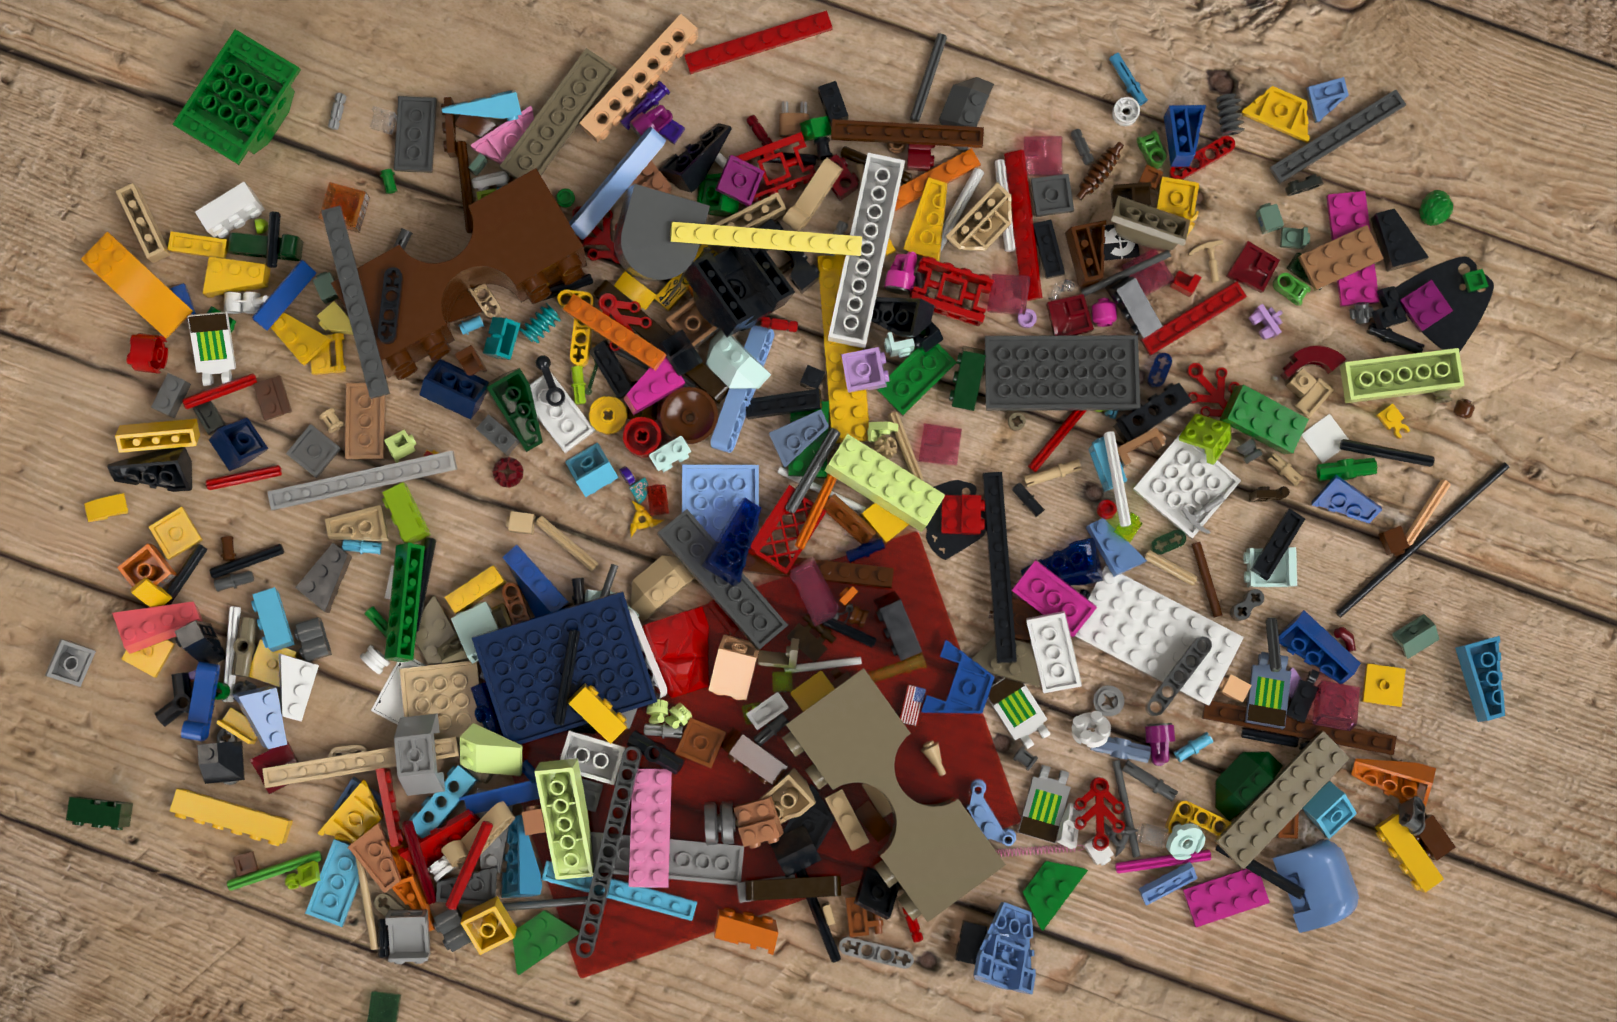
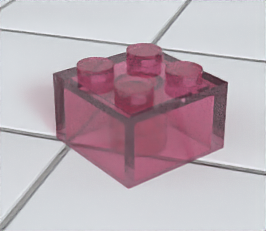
[1312,680,1360,731]

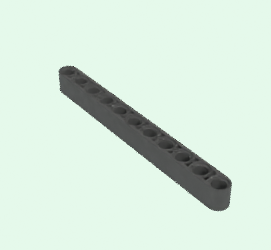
[576,746,642,958]

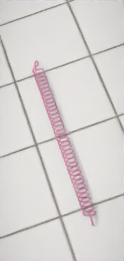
[995,845,1084,858]

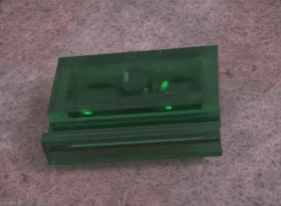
[367,991,401,1022]

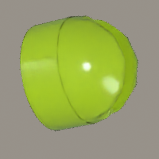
[254,219,268,234]

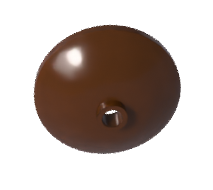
[660,387,718,444]

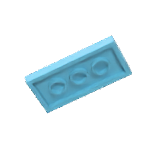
[305,839,360,927]

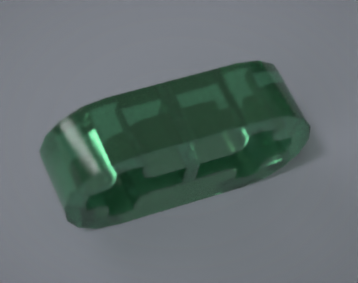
[1150,530,1186,555]

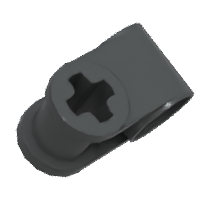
[1398,796,1425,836]

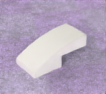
[1056,803,1086,849]

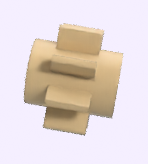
[874,435,897,459]

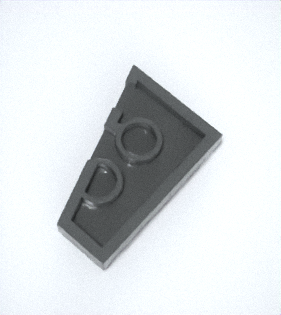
[436,866,498,905]

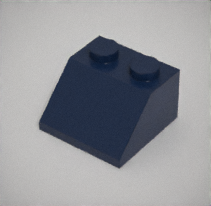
[209,417,269,471]

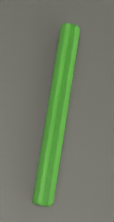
[227,851,322,891]

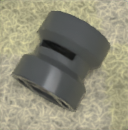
[1236,438,1263,464]

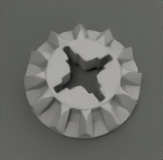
[1093,686,1124,717]

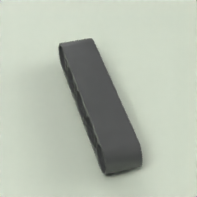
[1145,636,1212,716]

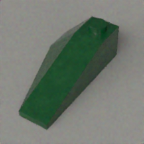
[487,368,543,452]

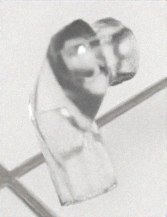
[1048,279,1075,301]

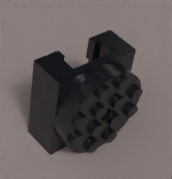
[683,246,795,338]

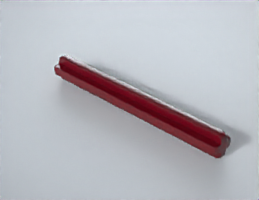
[402,820,436,905]

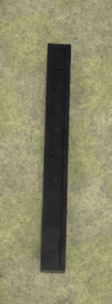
[982,472,1017,664]

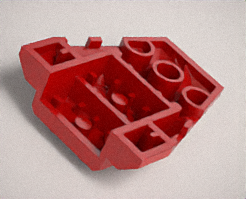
[637,607,709,699]

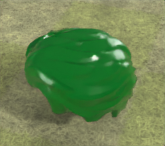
[1419,190,1453,226]

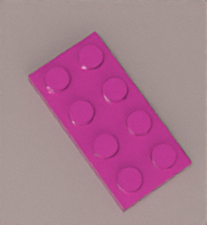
[1012,559,1097,637]
[1182,868,1270,927]

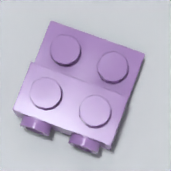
[841,347,890,393]

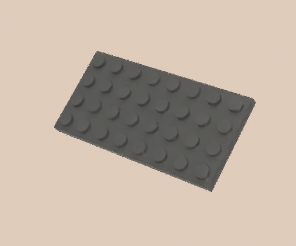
[985,335,1140,411]

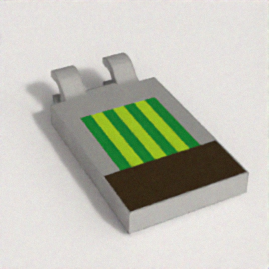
[1017,765,1071,843]

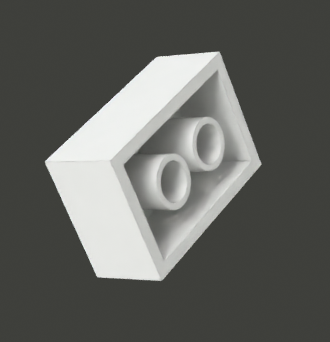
[195,182,265,239]
[560,731,627,785]

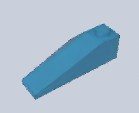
[502,815,542,898]

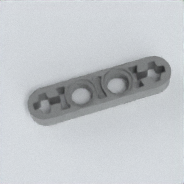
[839,936,914,969]

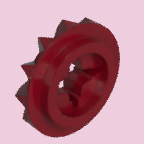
[492,457,523,488]

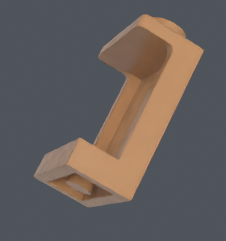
[1117,427,1166,468]

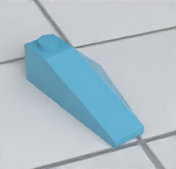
[442,90,522,121]

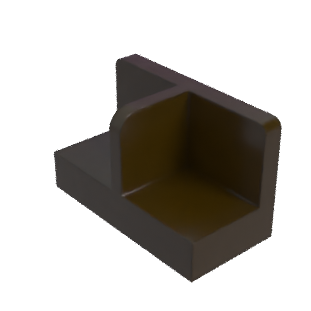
[1111,182,1152,209]

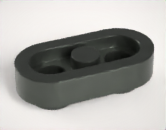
[1285,174,1324,196]

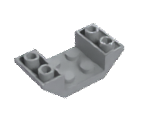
[394,713,445,796]

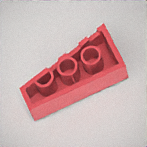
[112,601,203,654]

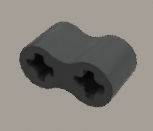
[1230,589,1264,621]

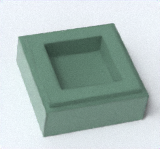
[468,153,488,176]

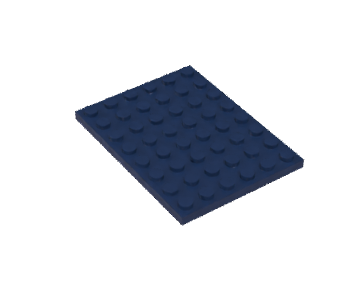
[472,591,657,744]

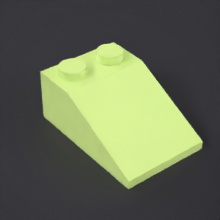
[460,723,523,776]

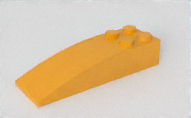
[81,232,193,339]

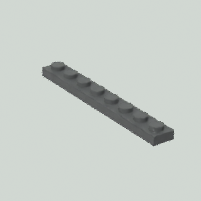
[1269,90,1406,184]

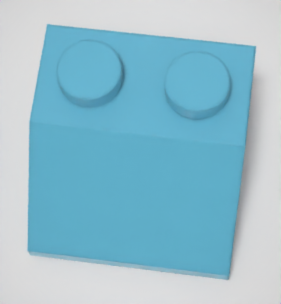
[565,442,619,497]
[1302,781,1357,839]

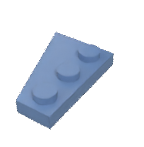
[1086,518,1147,577]

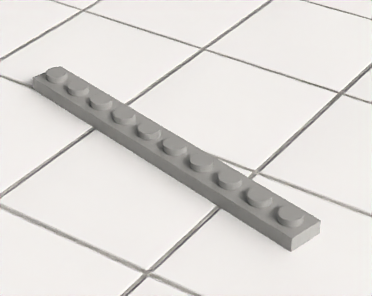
[267,451,458,510]

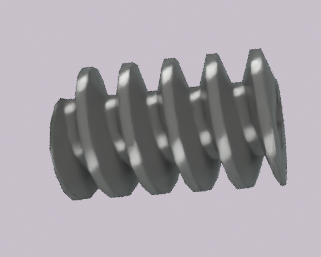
[1216,93,1245,136]

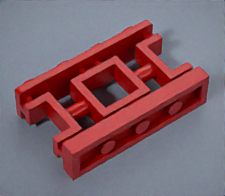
[735,132,816,204]
[909,256,994,327]

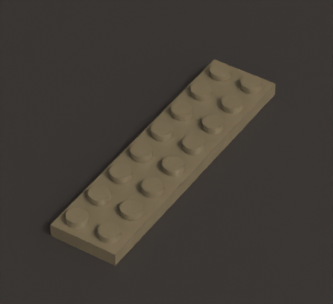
[500,48,617,179]
[1215,731,1350,869]

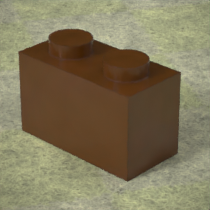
[1413,814,1456,861]

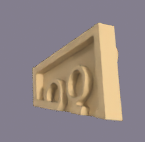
[325,505,389,541]

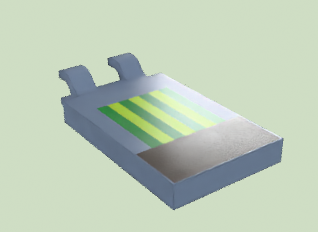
[1245,652,1291,729]

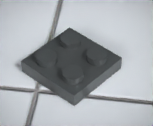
[1031,174,1074,217]
[286,424,341,478]

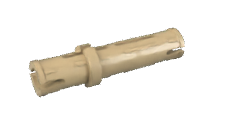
[1023,459,1082,488]

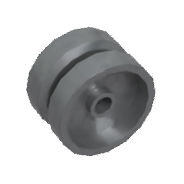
[704,801,736,845]

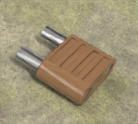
[779,101,809,138]

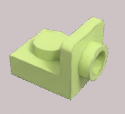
[867,421,898,442]

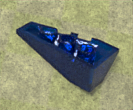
[1021,537,1103,586]

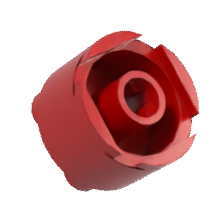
[126,333,168,374]
[623,417,662,458]

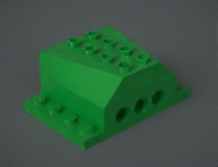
[172,29,301,165]

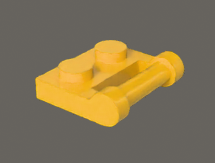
[311,333,346,375]

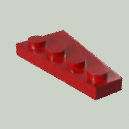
[376,768,404,847]
[397,809,480,868]

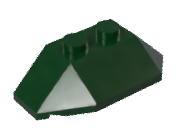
[1215,752,1283,821]

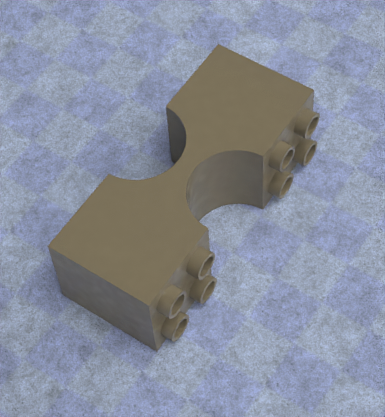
[782,668,1006,922]

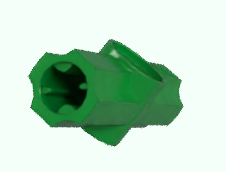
[1316,457,1378,481]

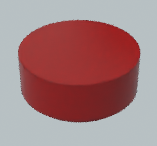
[1097,499,1117,519]

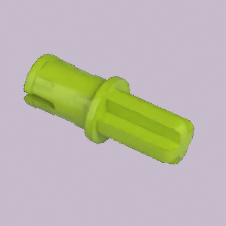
[571,366,586,405]

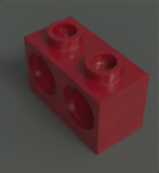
[818,154,859,201]

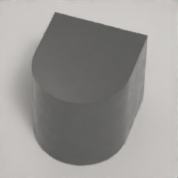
[614,184,710,281]

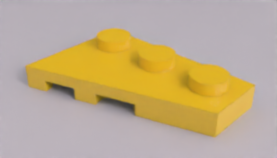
[271,312,332,366]

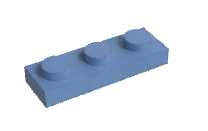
[1139,862,1198,906]

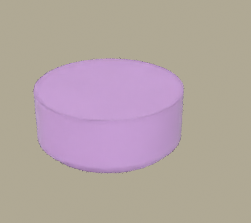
[1017,309,1037,329]

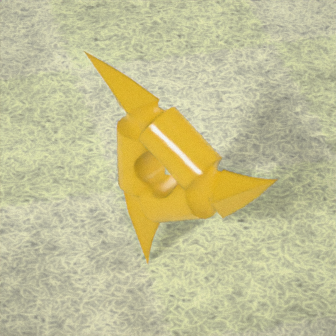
[630,500,664,538]

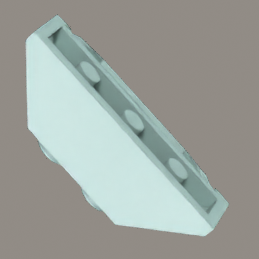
[706,329,771,389]

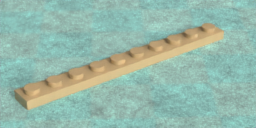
[263,737,460,788]

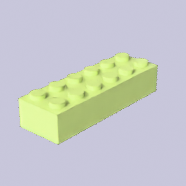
[1340,348,1465,403]
[824,434,945,532]

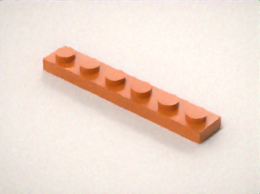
[894,148,981,212]
[563,294,667,371]

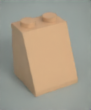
[709,635,760,700]

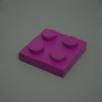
[715,155,765,207]
[1400,280,1453,332]

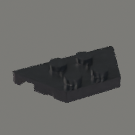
[781,784,835,850]

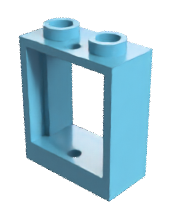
[1088,437,1127,492]

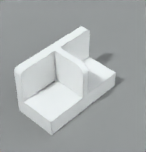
[746,692,789,730]

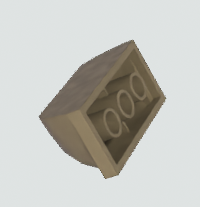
[1111,196,1190,252]

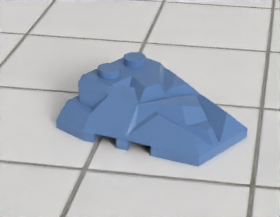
[973,902,1036,994]

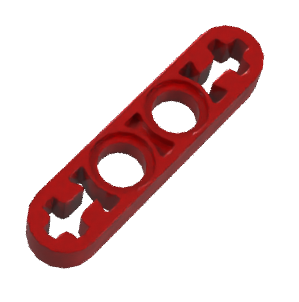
[1169,136,1235,180]

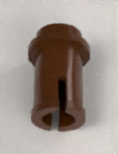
[221,536,237,561]

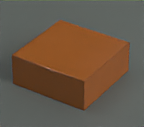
[1138,164,1164,190]

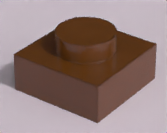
[233,851,259,876]

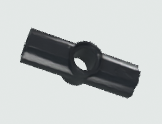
[627,730,685,775]

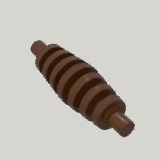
[1076,142,1124,201]

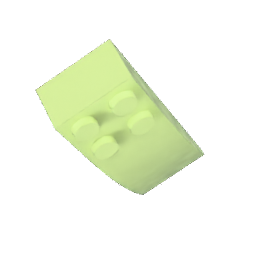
[534,758,594,880]

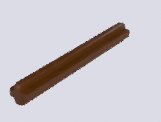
[456,141,473,233]

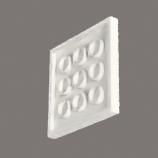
[1133,432,1241,539]

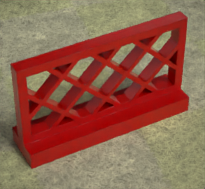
[747,485,827,575]

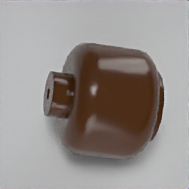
[1454,399,1475,419]

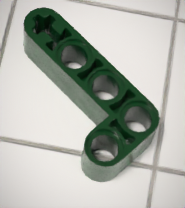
[227,233,304,261]

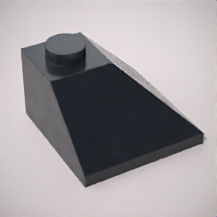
[197,741,245,784]

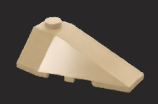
[735,768,816,828]

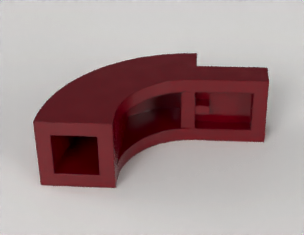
[1280,346,1346,381]

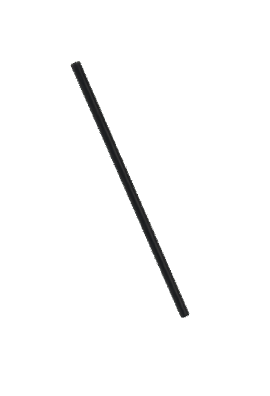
[1336,462,1510,618]

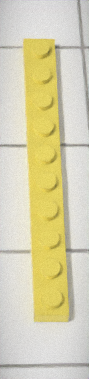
[670,222,862,256]

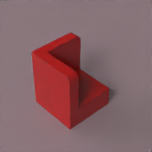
[1170,270,1202,297]

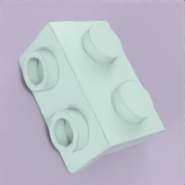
[884,332,915,358]
[649,436,691,473]

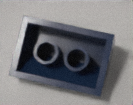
[420,359,489,420]

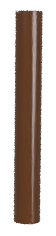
[1191,542,1223,618]

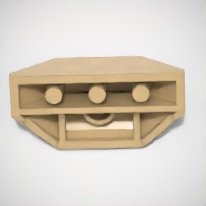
[945,182,1012,251]
[631,555,695,622]

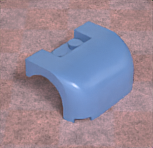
[1272,839,1359,933]

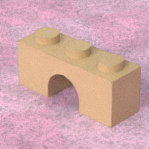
[825,789,869,851]

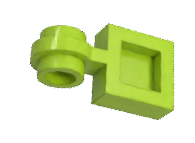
[285,861,320,889]

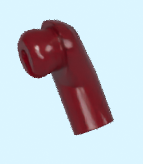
[1333,627,1356,652]

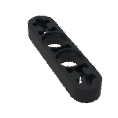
[378,267,403,344]

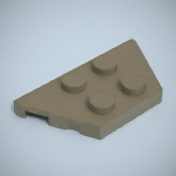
[415,596,470,664]
[972,635,1040,688]

